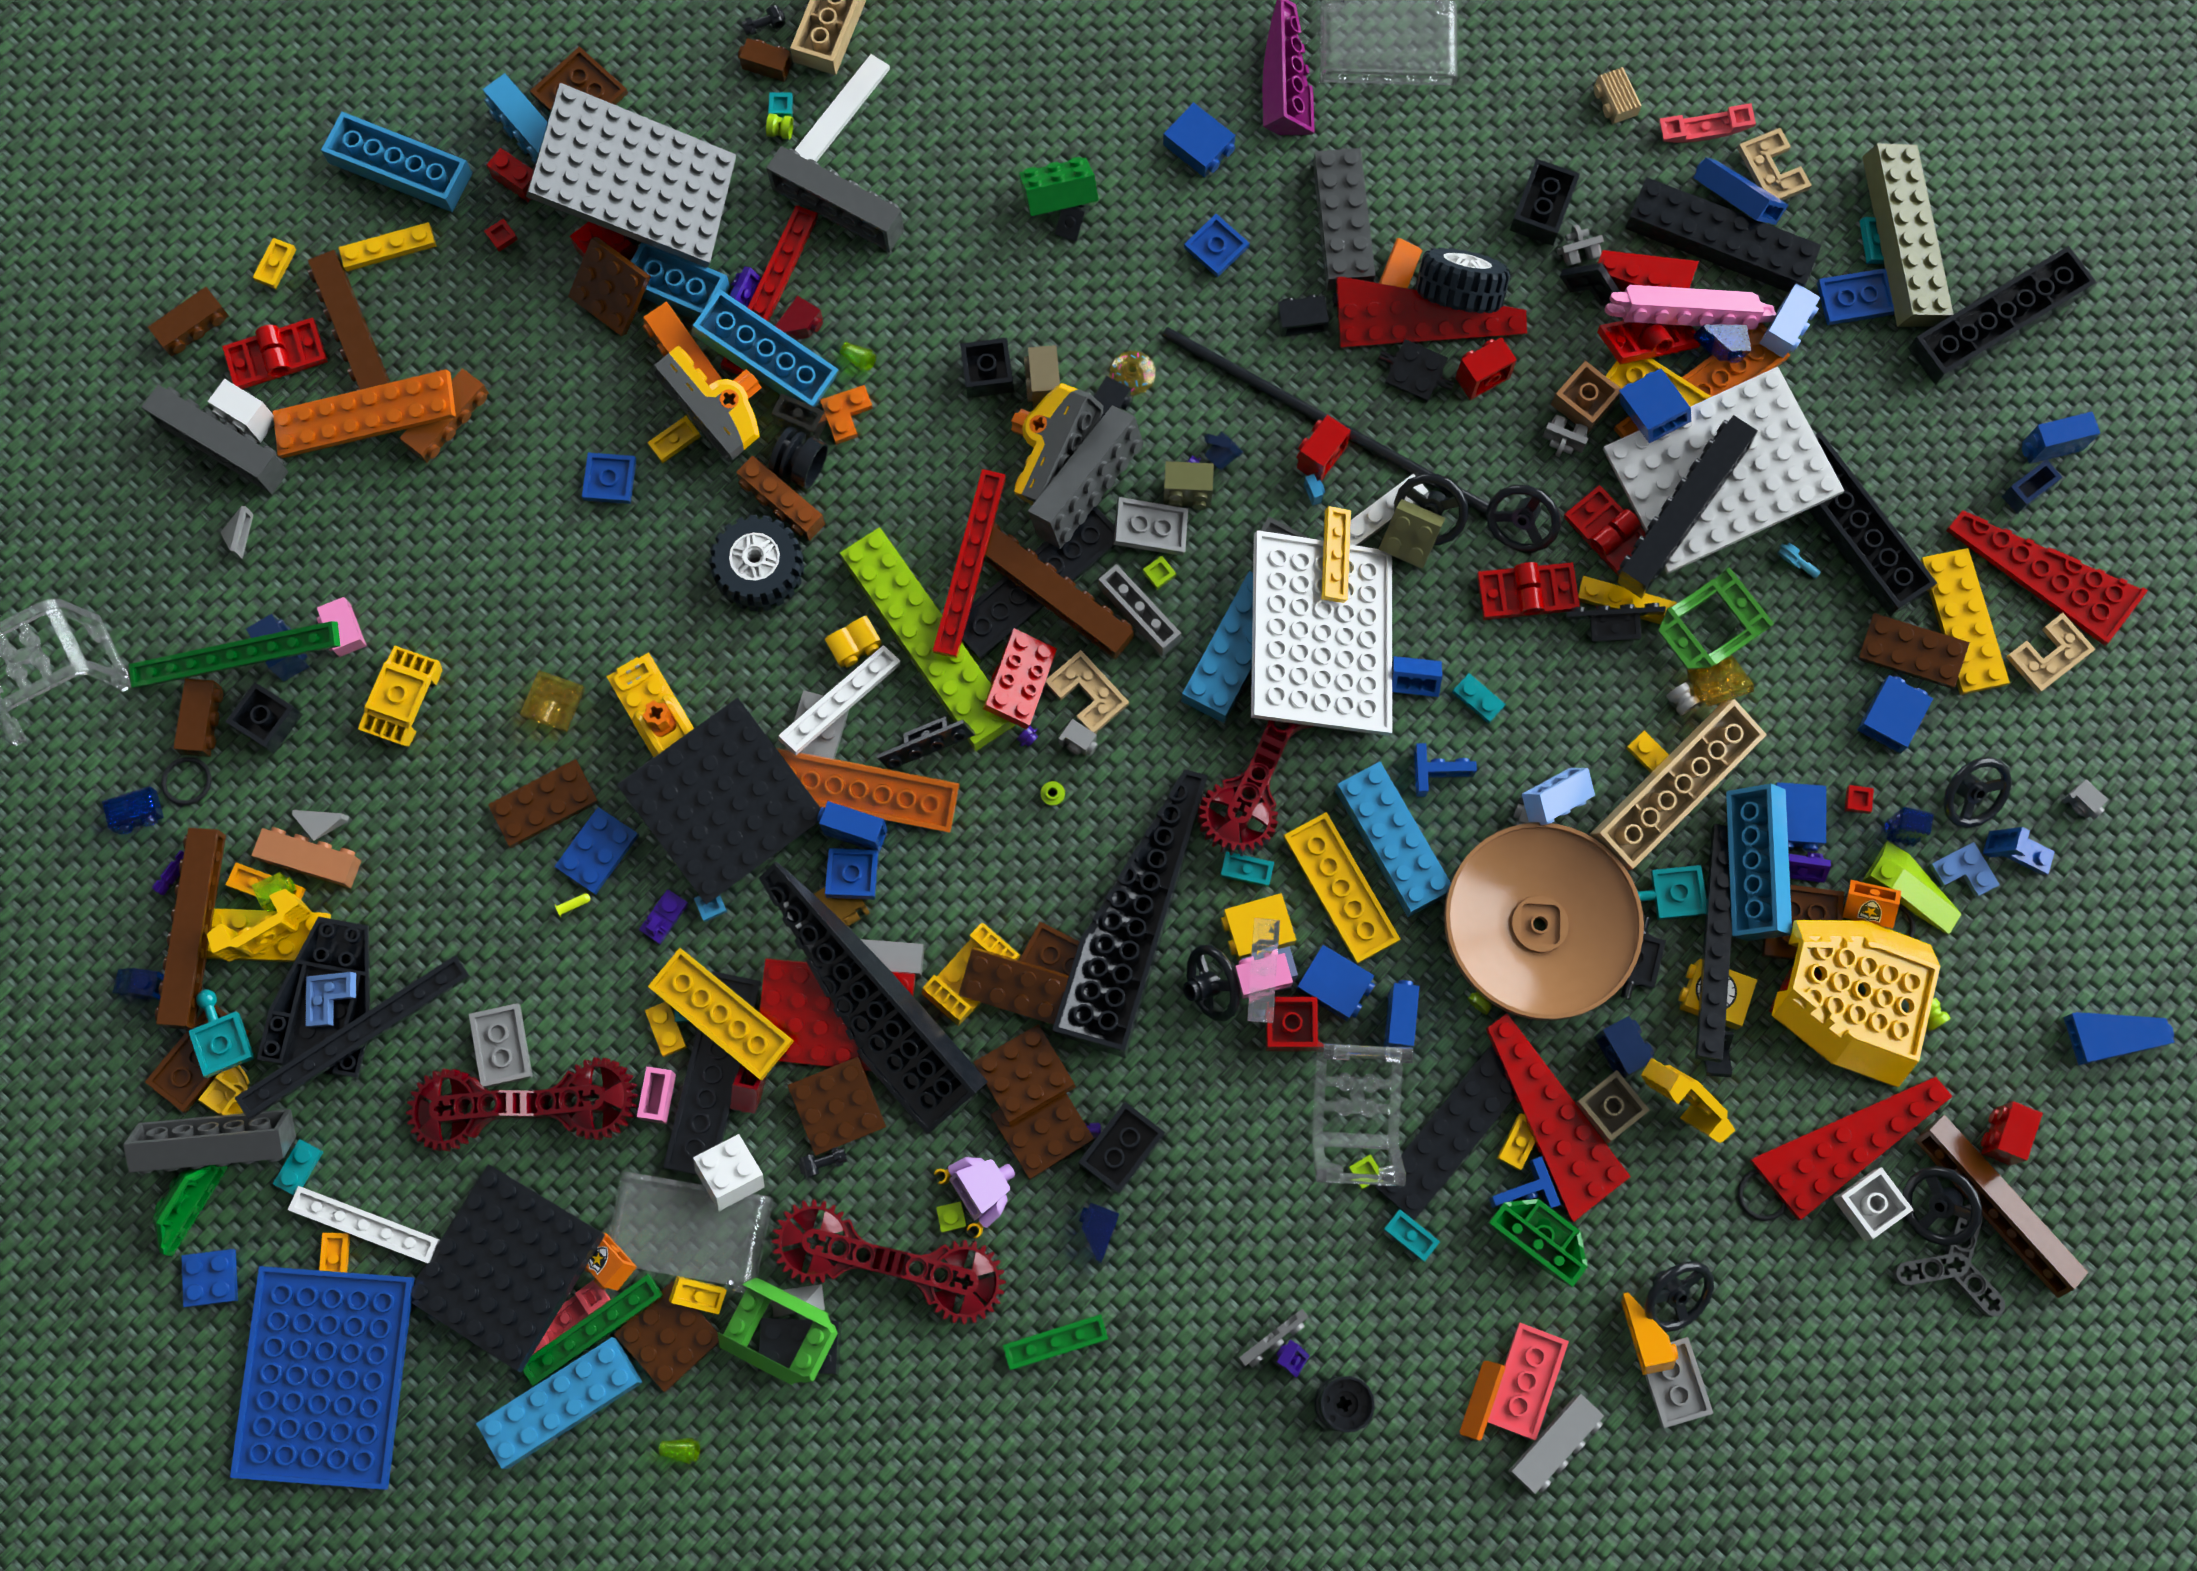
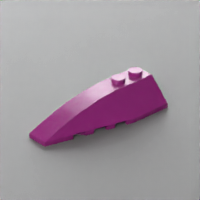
[1262,0,1315,135]

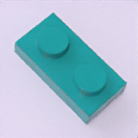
[1859,217,1884,264]
[1452,673,1506,724]
[1221,851,1274,888]
[273,1139,324,1195]
[1383,1209,1440,1262]

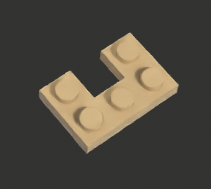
[1737,128,1812,201]
[2006,613,2095,694]
[1045,650,1129,734]

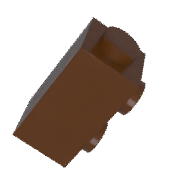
[738,38,793,82]

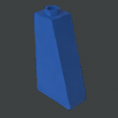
[1693,157,1788,225]
[2063,1012,2174,1066]

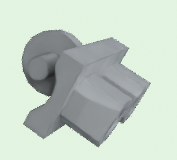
[1556,225,1604,266]
[1542,415,1588,457]

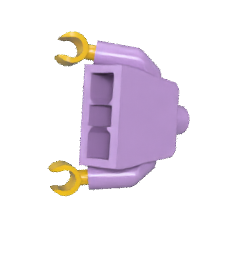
[934,1157,1015,1238]

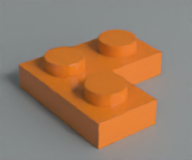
[820,385,873,445]

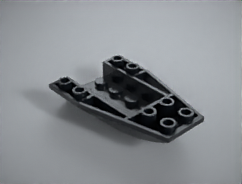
[257,917,370,1078]

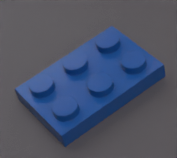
[1817,268,1895,325]
[554,807,639,895]

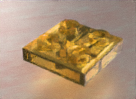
[1687,655,1754,707]
[520,670,585,732]

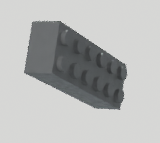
[766,146,904,252]
[1313,148,1375,291]
[141,384,288,494]
[1028,405,1144,549]
[123,1109,296,1174]

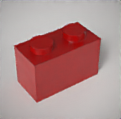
[486,148,534,202]

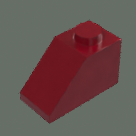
[775,296,823,340]
[730,1064,767,1114]

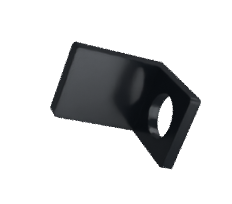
[1055,204,1091,241]
[1704,1031,1734,1077]

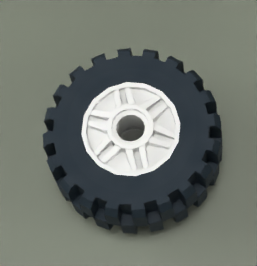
[1415,248,1511,313]
[709,515,804,611]

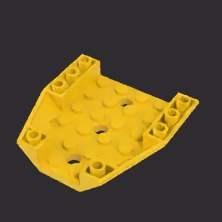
[1771,920,1940,1087]

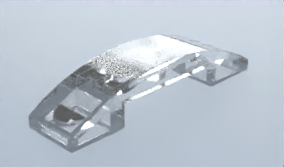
[1247,918,1280,1023]

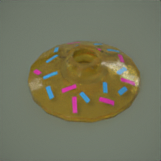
[1109,351,1156,395]

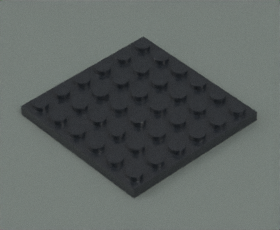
[617,697,821,905]
[411,1164,605,1373]

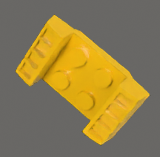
[358,646,443,747]
[207,889,313,962]
[921,923,1021,1027]
[1641,1058,1735,1143]

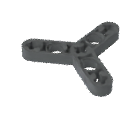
[1893,1205,2005,1317]

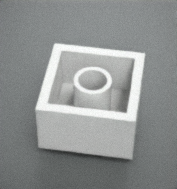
[207,379,274,443]
[693,1134,764,1211]
[1833,1167,1913,1241]

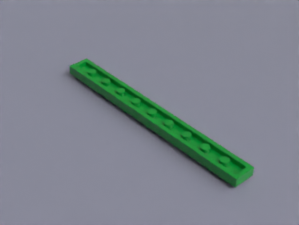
[128,621,341,688]

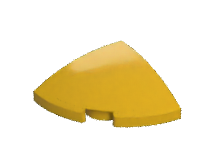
[198,1065,250,1115]

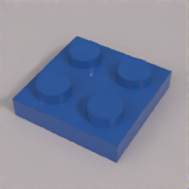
[1184,214,1250,278]
[582,453,637,504]
[825,848,879,900]
[181,1249,238,1308]

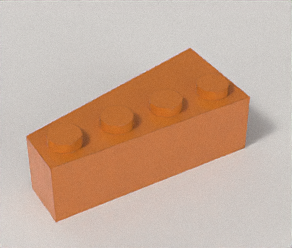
[642,301,722,385]

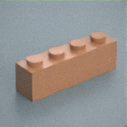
[251,827,361,889]

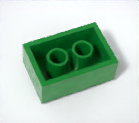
[1019,157,1099,216]

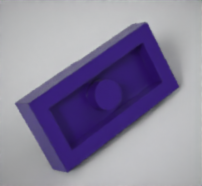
[730,266,761,308]
[1789,852,1831,883]
[639,889,689,944]
[1276,1340,1310,1378]

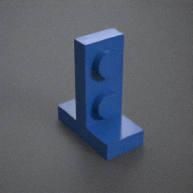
[1414,743,1477,797]
[1983,827,2055,875]
[1489,1156,1561,1209]

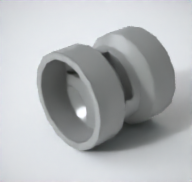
[1666,682,1700,716]

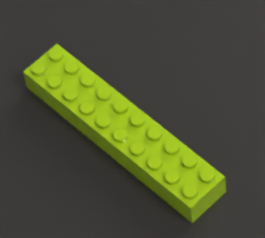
[840,527,1016,752]

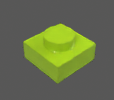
[1143,556,1176,590]
[1348,1154,1384,1190]
[936,1201,967,1233]

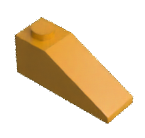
[1621,1292,1678,1375]

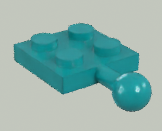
[1637,865,1707,920]
[188,989,255,1078]

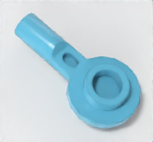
[1778,543,1821,579]

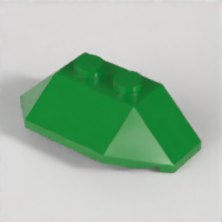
[152,1165,228,1257]
[1489,1199,1588,1287]

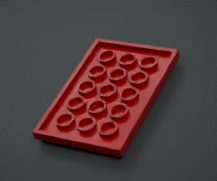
[760,958,916,1071]

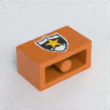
[1843,880,1901,929]
[584,1232,637,1291]

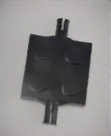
[1378,339,1455,402]
[1620,916,1666,1000]

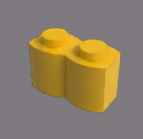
[825,615,882,668]

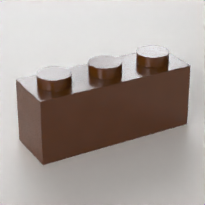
[148,287,229,357]
[173,678,223,757]

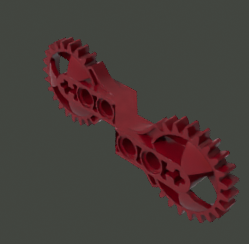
[1198,720,1314,856]
[406,1057,638,1152]
[770,1199,1006,1325]

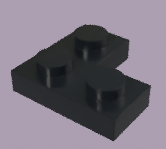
[1560,263,1620,306]

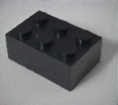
[1510,159,1580,246]
[1078,1102,1165,1196]
[758,1318,842,1375]

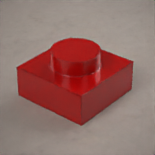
[484,218,518,252]
[1845,785,1874,814]

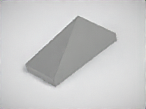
[220,506,253,559]
[292,810,349,841]
[772,1284,825,1318]

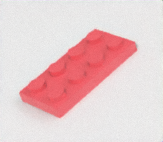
[1487,1323,1569,1441]

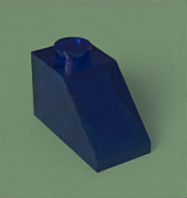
[1693,324,1752,363]
[113,968,164,1001]
[1079,1203,1119,1264]

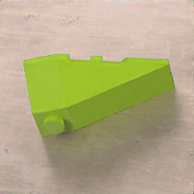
[1862,840,1961,935]

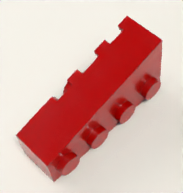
[1597,250,1699,292]

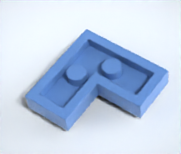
[1929,842,2000,898]
[306,972,356,1027]

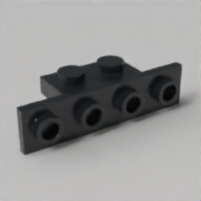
[1566,603,1666,642]
[877,716,975,770]

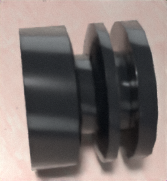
[769,427,828,489]
[1314,1376,1375,1433]

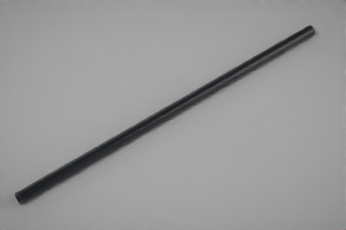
[1162,327,1489,515]

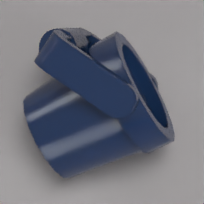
[1204,431,1243,471]

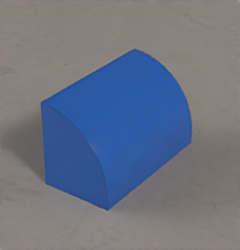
[1392,656,1442,697]

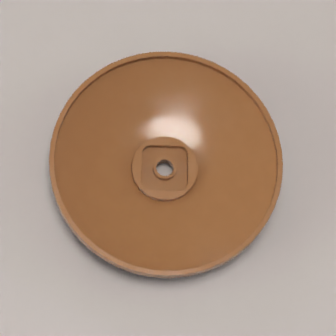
[1444,823,1644,1020]

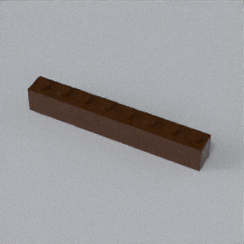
[307,250,391,391]
[984,522,1134,660]
[155,828,226,1030]
[1914,1114,2089,1298]

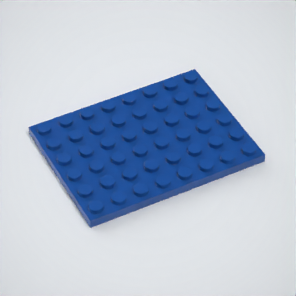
[230,1266,415,1490]

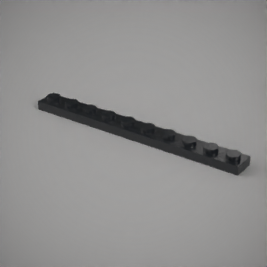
[1695,824,1732,1063]
[235,955,470,1120]

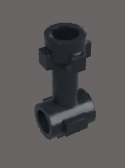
[741,5,785,36]
[798,1147,848,1179]

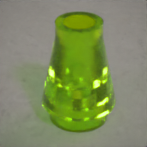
[840,342,876,371]
[659,1437,700,1464]

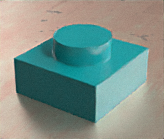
[768,92,793,117]

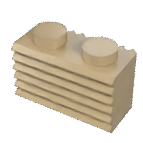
[1594,67,1641,124]

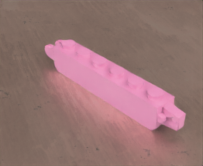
[1604,285,1777,330]

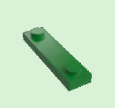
[1003,1314,1109,1371]

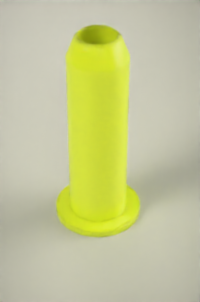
[554,894,591,918]

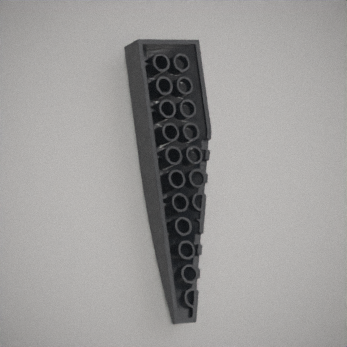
[1052,769,1208,1058]
[759,861,988,1135]

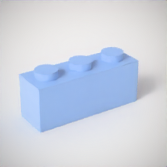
[1759,283,1820,358]
[1522,768,1595,825]

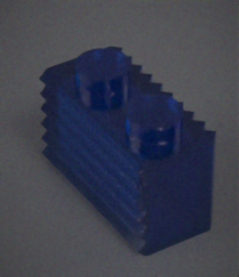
[102,786,164,834]
[1884,807,1934,847]

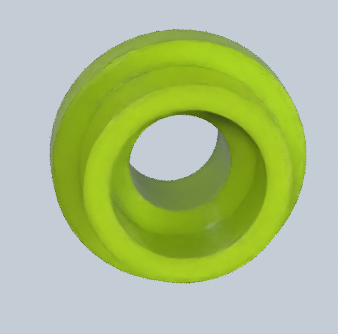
[1041,781,1065,806]

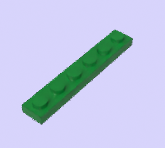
[523,1274,664,1386]

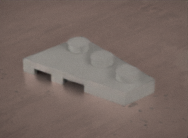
[1238,1309,1308,1367]

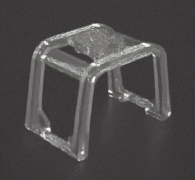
[0,599,131,746]
[1312,1041,1413,1186]

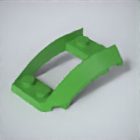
[1658,567,1774,669]
[717,1277,838,1385]

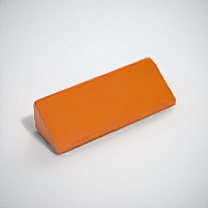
[1379,238,1422,288]
[1459,1361,1505,1441]

